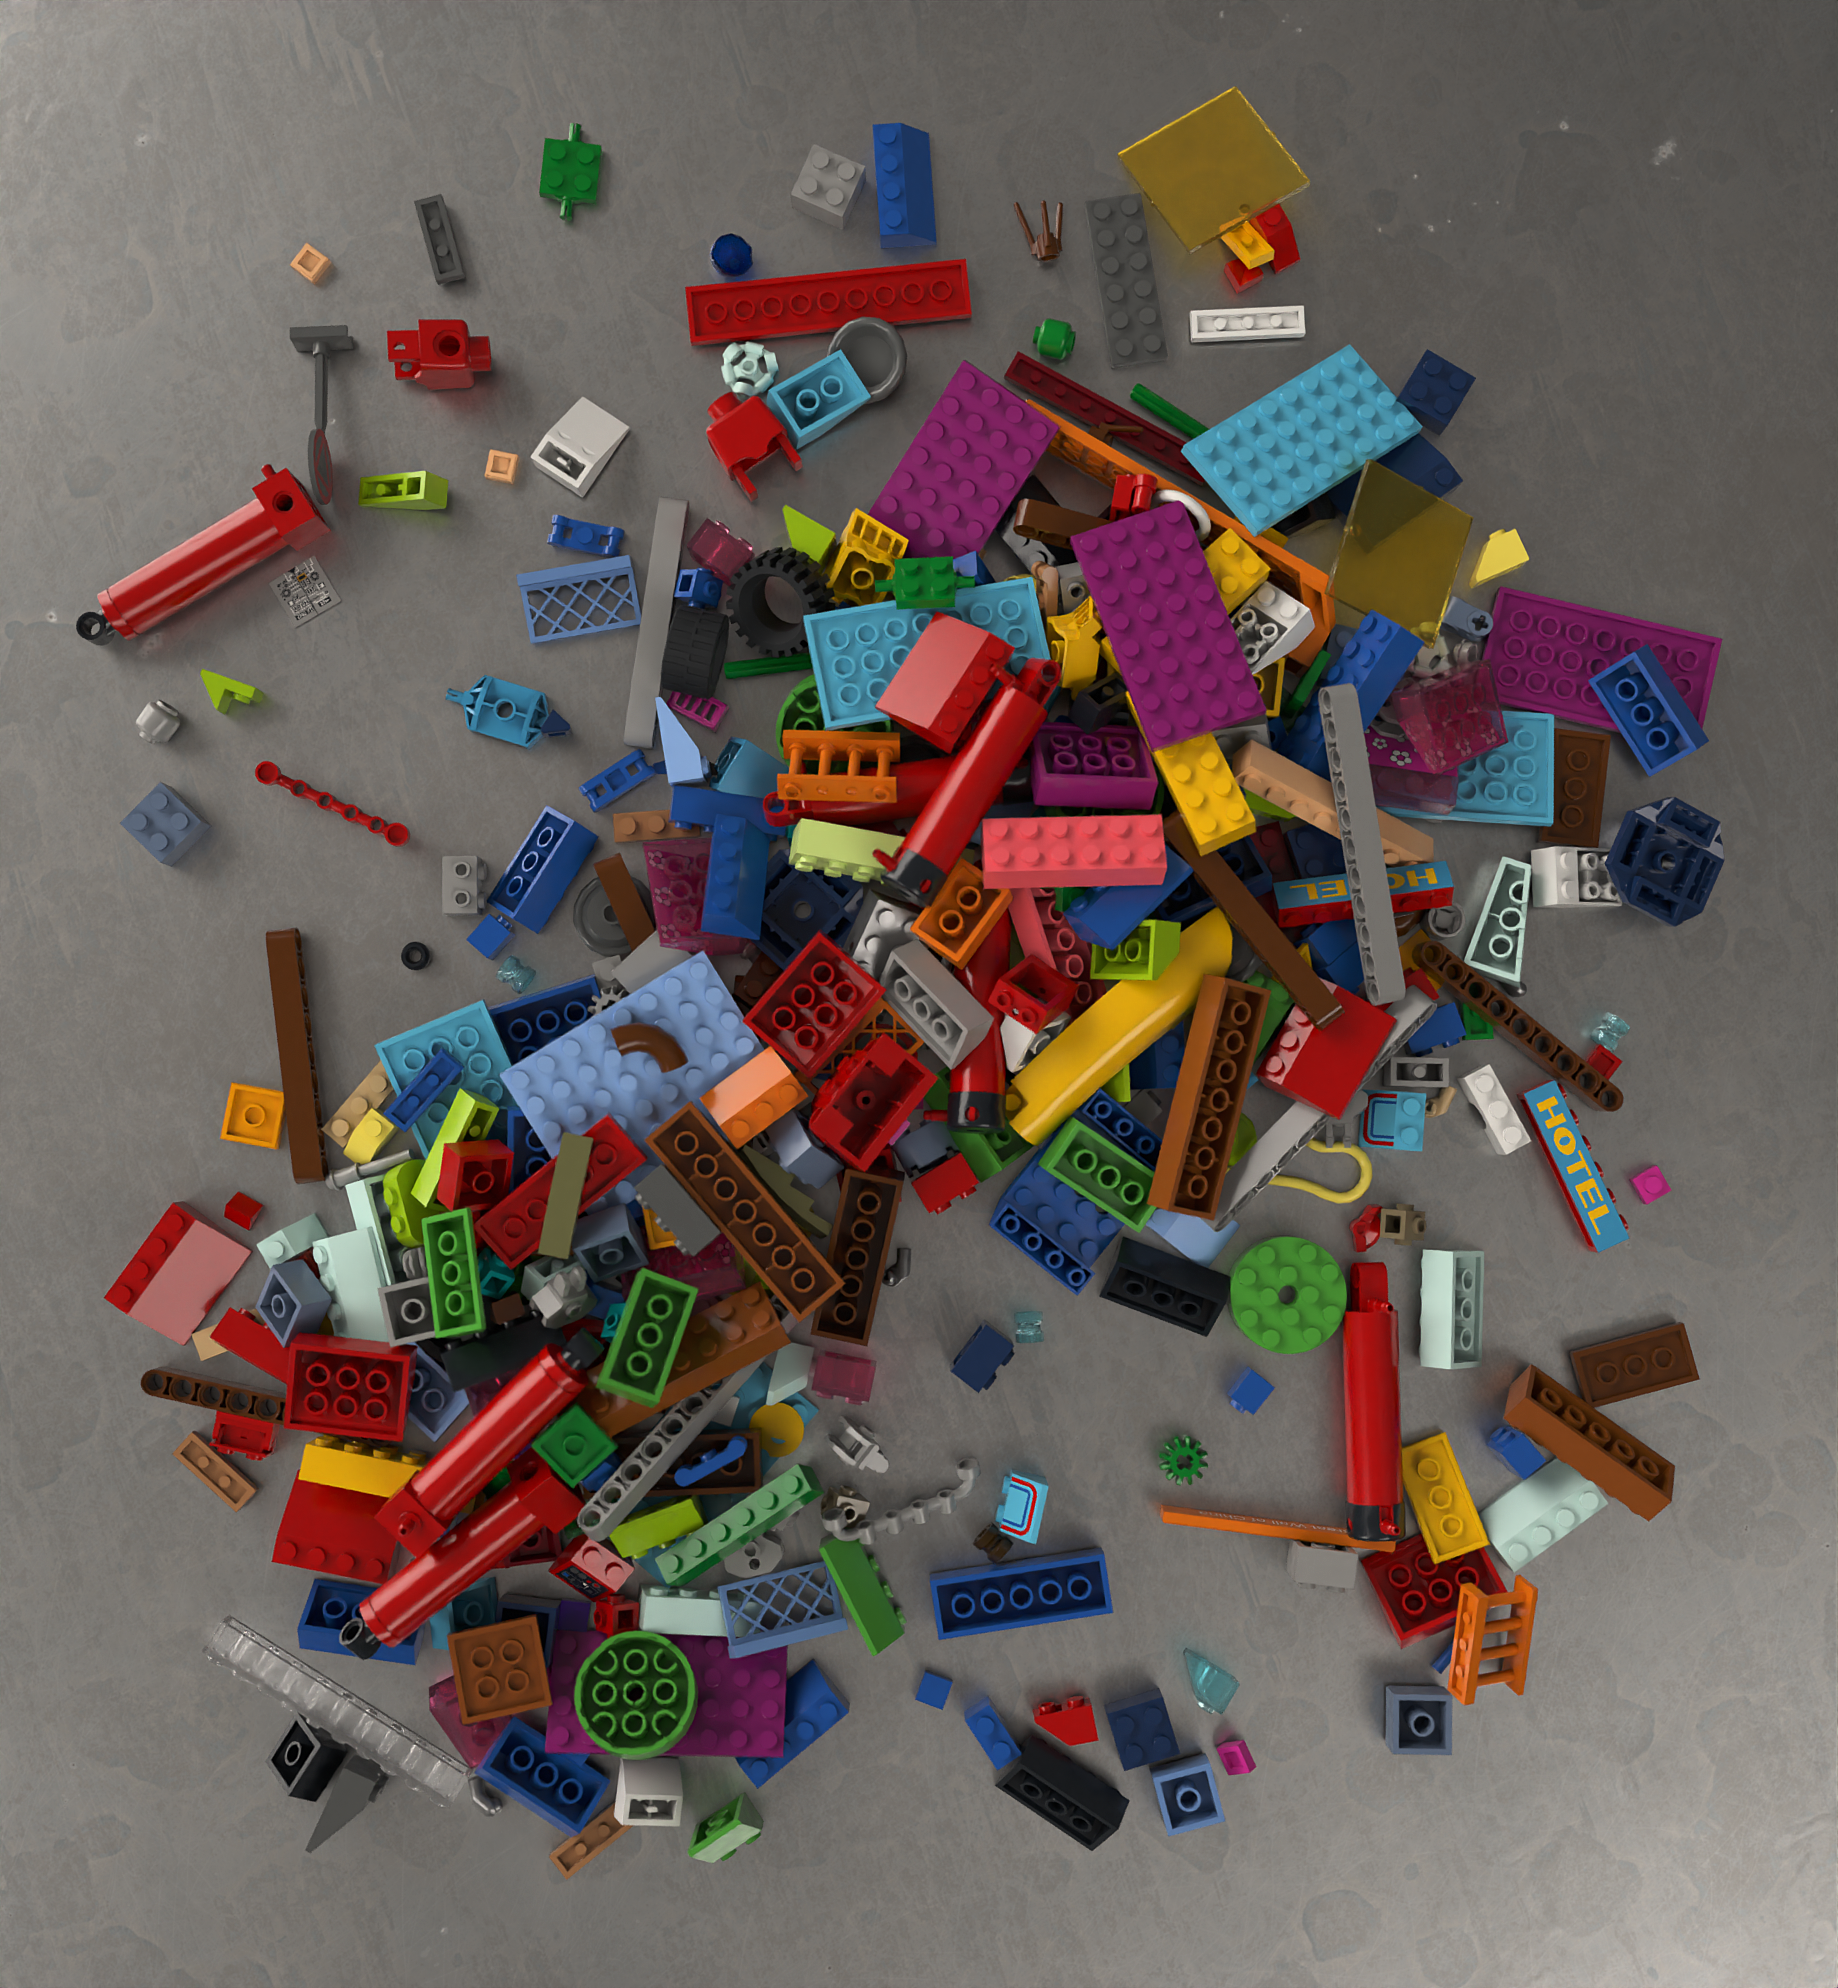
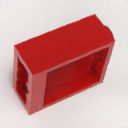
[988,954,1079,1034]

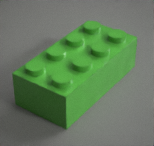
[1038,1116,1157,1233]
[595,1268,698,1408]

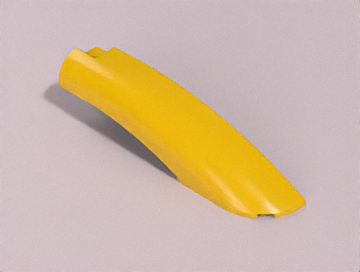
[1005,907,1233,1146]

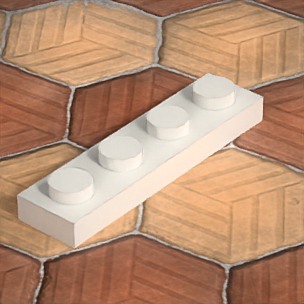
[1190,306,1305,342]

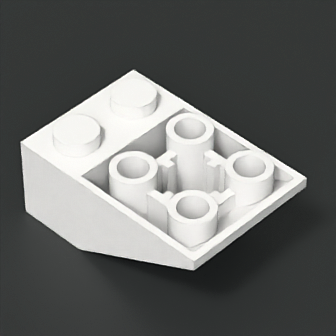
[530,396,630,498]
[1230,581,1315,675]
[1531,846,1622,908]

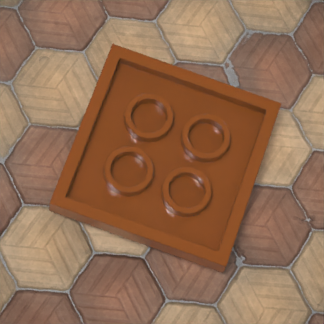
[447,1614,553,1725]

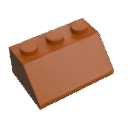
[910,858,1013,970]
[699,1046,808,1149]

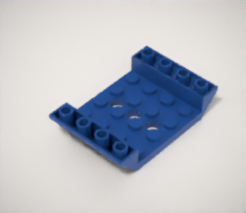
[989,1089,1163,1296]

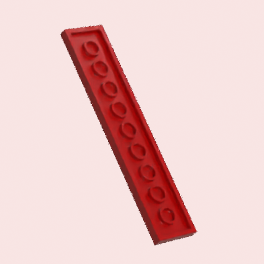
[685,259,972,346]

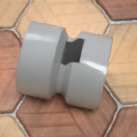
[1419,901,1466,941]

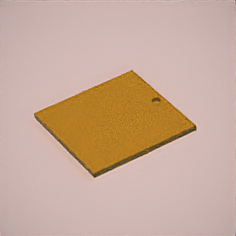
[1117,86,1310,254]
[1324,459,1474,649]

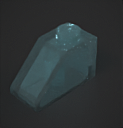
[1183,1648,1240,1715]

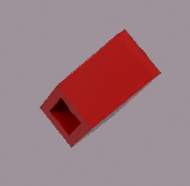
[1033,1696,1098,1746]

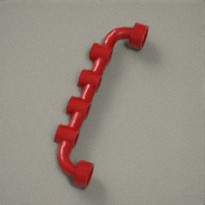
[255,761,410,847]

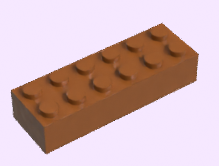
[1504,1364,1675,1522]

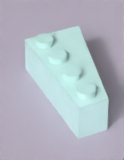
[1464,856,1531,988]
[637,1583,763,1637]

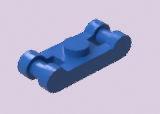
[547,515,625,558]
[579,749,656,813]
[675,1435,747,1486]

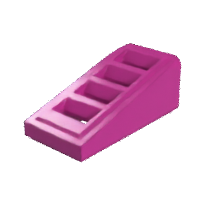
[666,691,729,733]

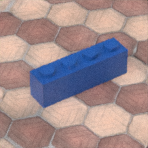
[668,785,786,842]

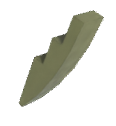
[538,1132,594,1260]
[737,1145,833,1240]

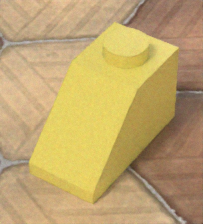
[1469,529,1530,589]
[343,1108,400,1165]

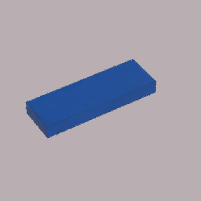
[383,1047,465,1133]

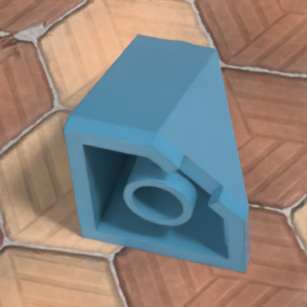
[709,736,789,798]

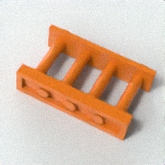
[777,730,901,803]
[1447,1575,1538,1705]

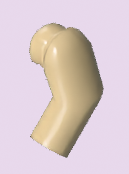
[1425,1086,1457,1118]

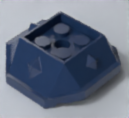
[1604,797,1725,927]
[750,849,864,971]

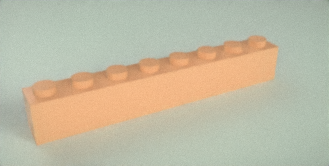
[1232,739,1434,868]

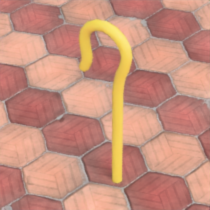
[1226,1137,1373,1204]

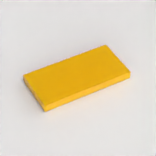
[1402,1432,1490,1564]

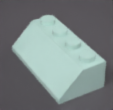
[345,1174,412,1286]
[312,1227,389,1342]
[1419,1249,1484,1370]
[1478,1456,1609,1573]

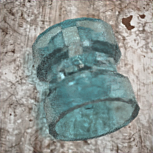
[496,955,536,994]
[1589,1012,1631,1052]
[1014,1311,1044,1343]

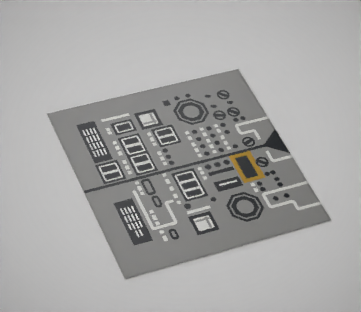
[269,556,341,628]

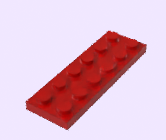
[473,1112,648,1270]

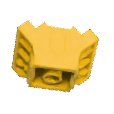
[821,508,909,607]
[1045,595,1102,701]

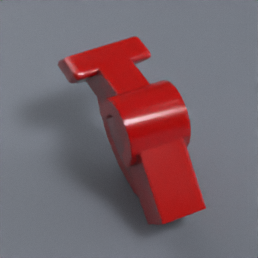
[1349,1204,1383,1253]

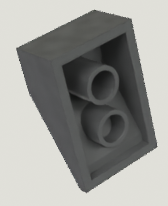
[305,1751,389,1853]

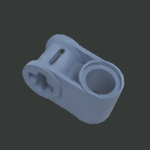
[1434,596,1493,642]

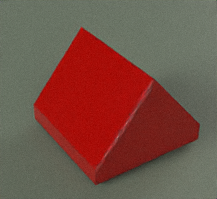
[224,1191,264,1231]

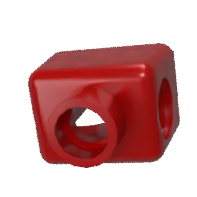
[387,319,492,390]
[706,392,803,502]

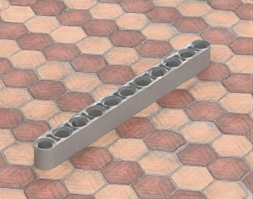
[1318,683,1406,1006]
[1201,985,1437,1232]
[578,1294,798,1541]

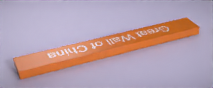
[1160,1505,1396,1552]

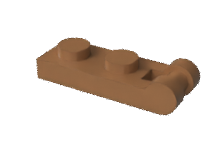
[1031,561,1058,632]

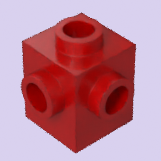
[593,1593,639,1638]

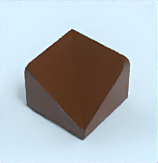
[490,1291,525,1325]

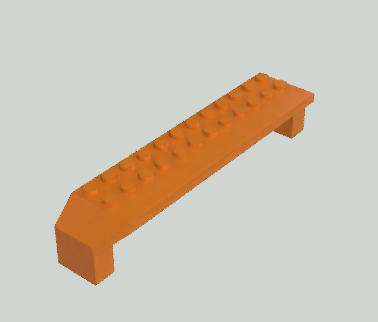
[1025,399,1336,678]

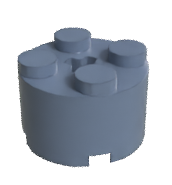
[892,1120,959,1178]

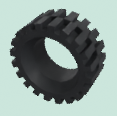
[726,547,836,658]

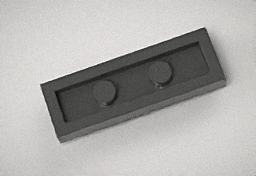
[414,194,465,285]

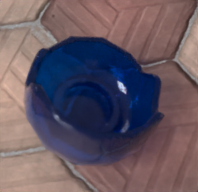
[710,233,753,279]

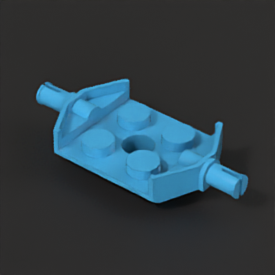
[446,675,550,749]

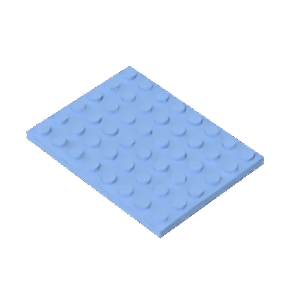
[499,950,764,1215]

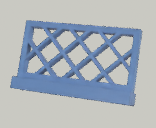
[516,555,642,644]
[717,1561,848,1658]

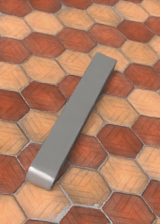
[624,497,689,749]

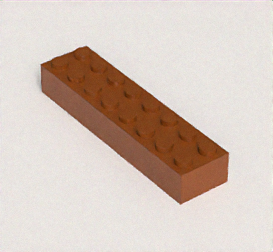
[1147,974,1271,1221]
[644,1100,845,1323]
[557,1282,791,1437]

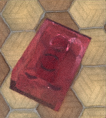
[429,1675,512,1770]

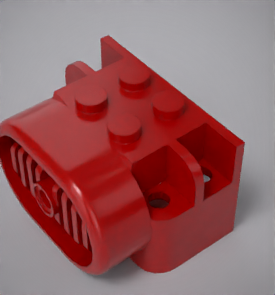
[809,1033,938,1172]

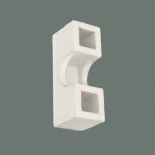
[1456,1064,1531,1155]

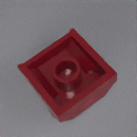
[504,1526,563,1569]

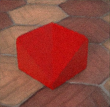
[1224,258,1264,294]

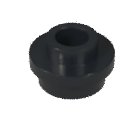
[401,942,431,971]

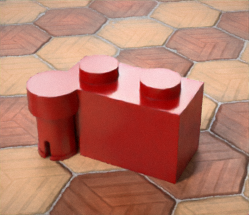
[1109,474,1158,522]

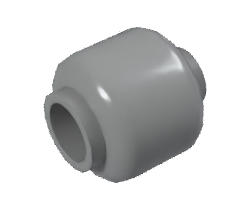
[136,700,181,744]

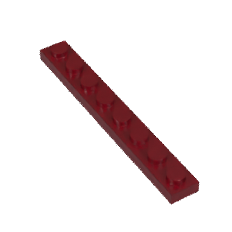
[1004,351,1205,486]

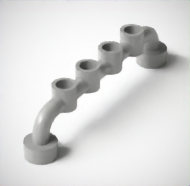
[821,1458,981,1545]

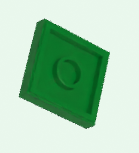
[1282,650,1331,718]
[531,1402,618,1488]

